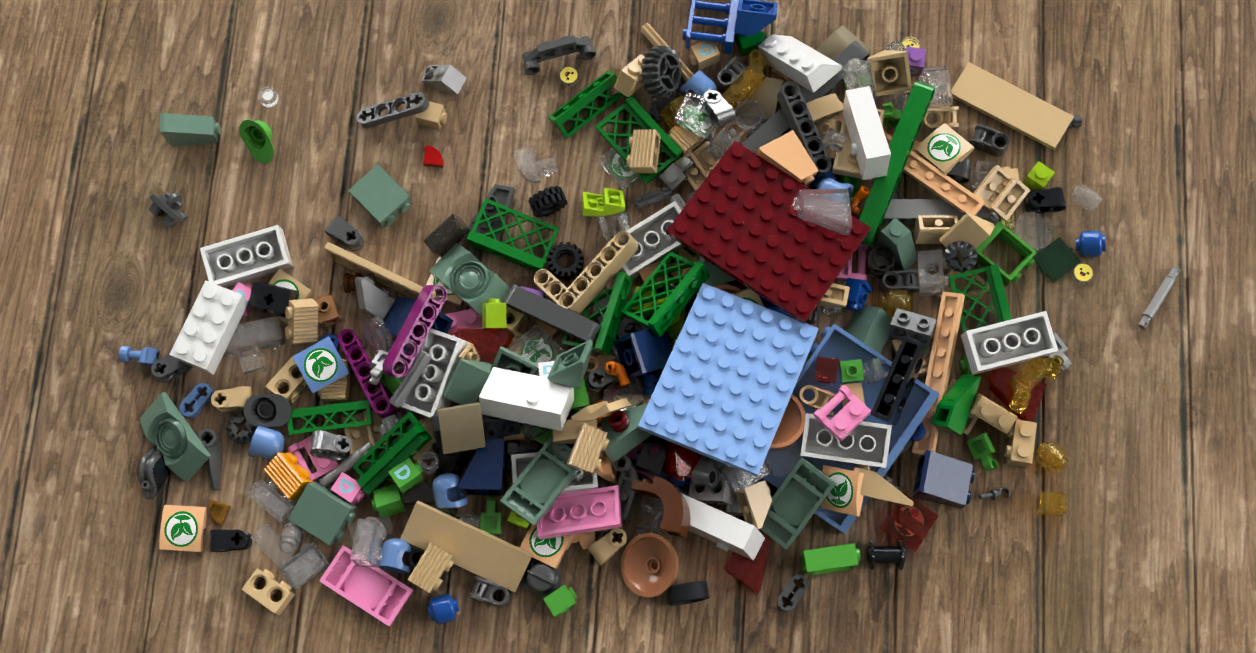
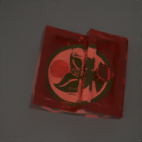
[880,492,939,552]

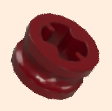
[608,411,630,432]

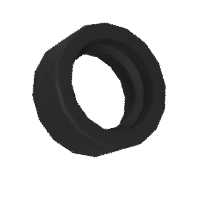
[667,581,710,606]

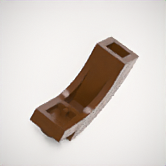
[631,476,690,539]

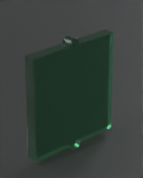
[1033,237,1081,283]

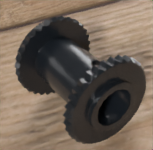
[867,540,905,570]

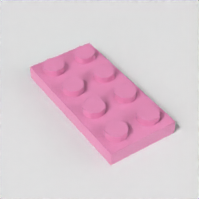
[537,485,622,539]

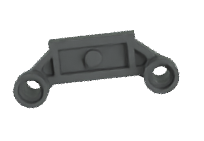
[522,35,596,75]
[598,455,641,533]

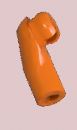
[605,361,631,387]

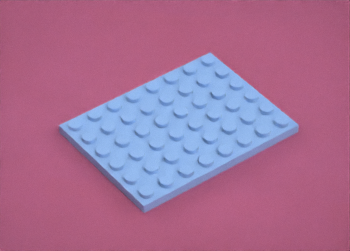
[638,283,819,477]

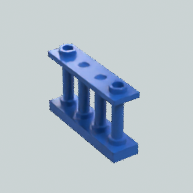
[682,0,739,54]

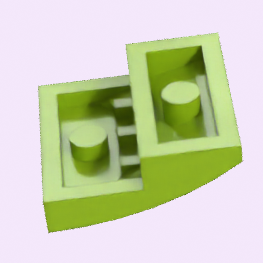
[581,188,625,216]

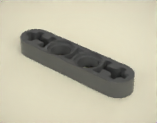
[356,92,429,128]

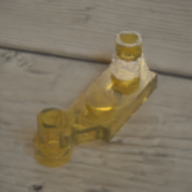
[721,50,767,107]
[1009,355,1064,413]

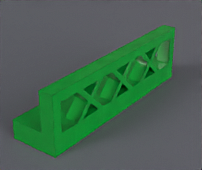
[548,71,624,139]
[288,400,373,435]
[352,412,427,488]
[363,423,432,495]

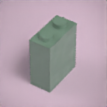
[348,164,413,229]
[288,481,357,545]

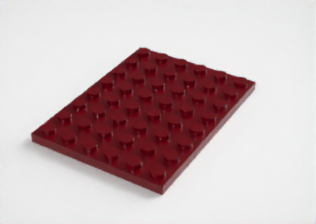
[666,141,871,324]

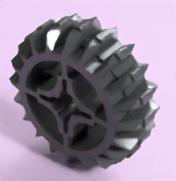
[640,45,683,99]

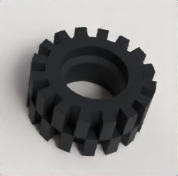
[528,186,567,218]
[547,242,584,281]

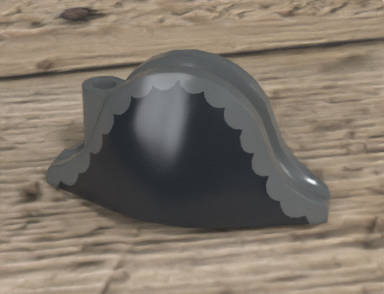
[137,445,169,499]

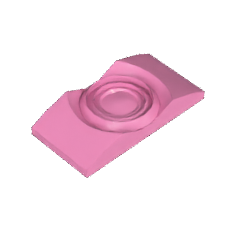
[319,545,414,627]

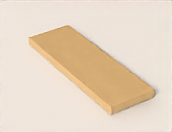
[949,62,1074,150]
[324,242,436,300]
[400,501,533,592]

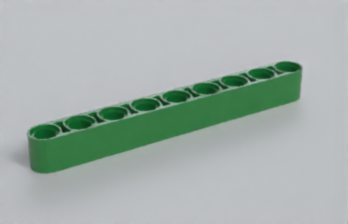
[859,81,935,247]

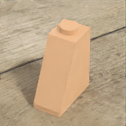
[756,130,818,185]

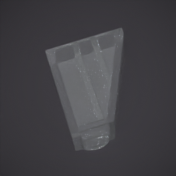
[793,189,852,235]

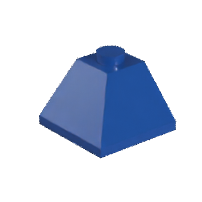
[734,0,778,37]

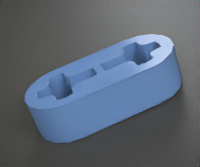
[179,383,214,419]

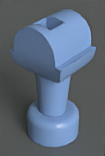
[118,346,160,367]

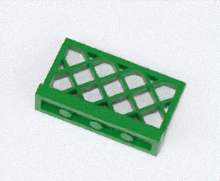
[595,96,682,184]
[467,198,559,272]
[620,251,710,337]
[948,264,1012,333]
[561,271,633,356]

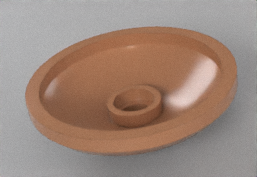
[769,394,806,449]
[621,533,678,597]

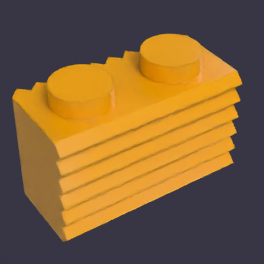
[264,452,313,500]

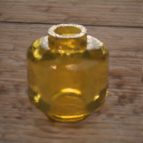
[881,289,912,315]
[1036,441,1069,472]

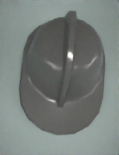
[243,394,292,427]
[519,557,562,597]

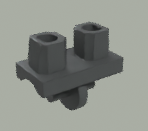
[148,192,188,228]

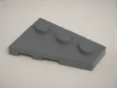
[461,184,516,242]

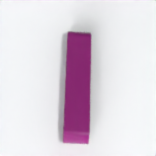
[382,285,447,378]
[338,329,396,419]

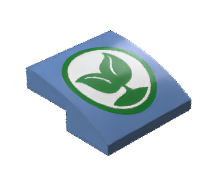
[292,336,349,393]

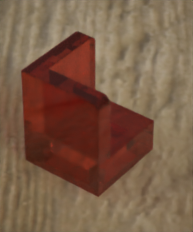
[813,356,839,385]

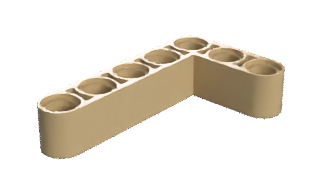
[534,231,638,314]

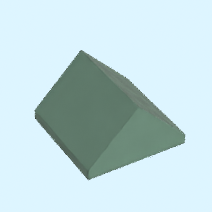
[846,305,892,354]
[547,339,593,389]
[489,346,539,375]
[443,359,492,405]

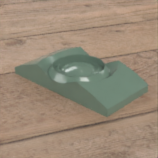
[429,243,510,317]
[140,392,211,482]
[500,435,579,526]
[760,457,836,550]

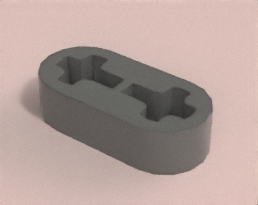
[777,574,808,612]

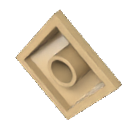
[867,50,912,97]
[939,212,995,262]

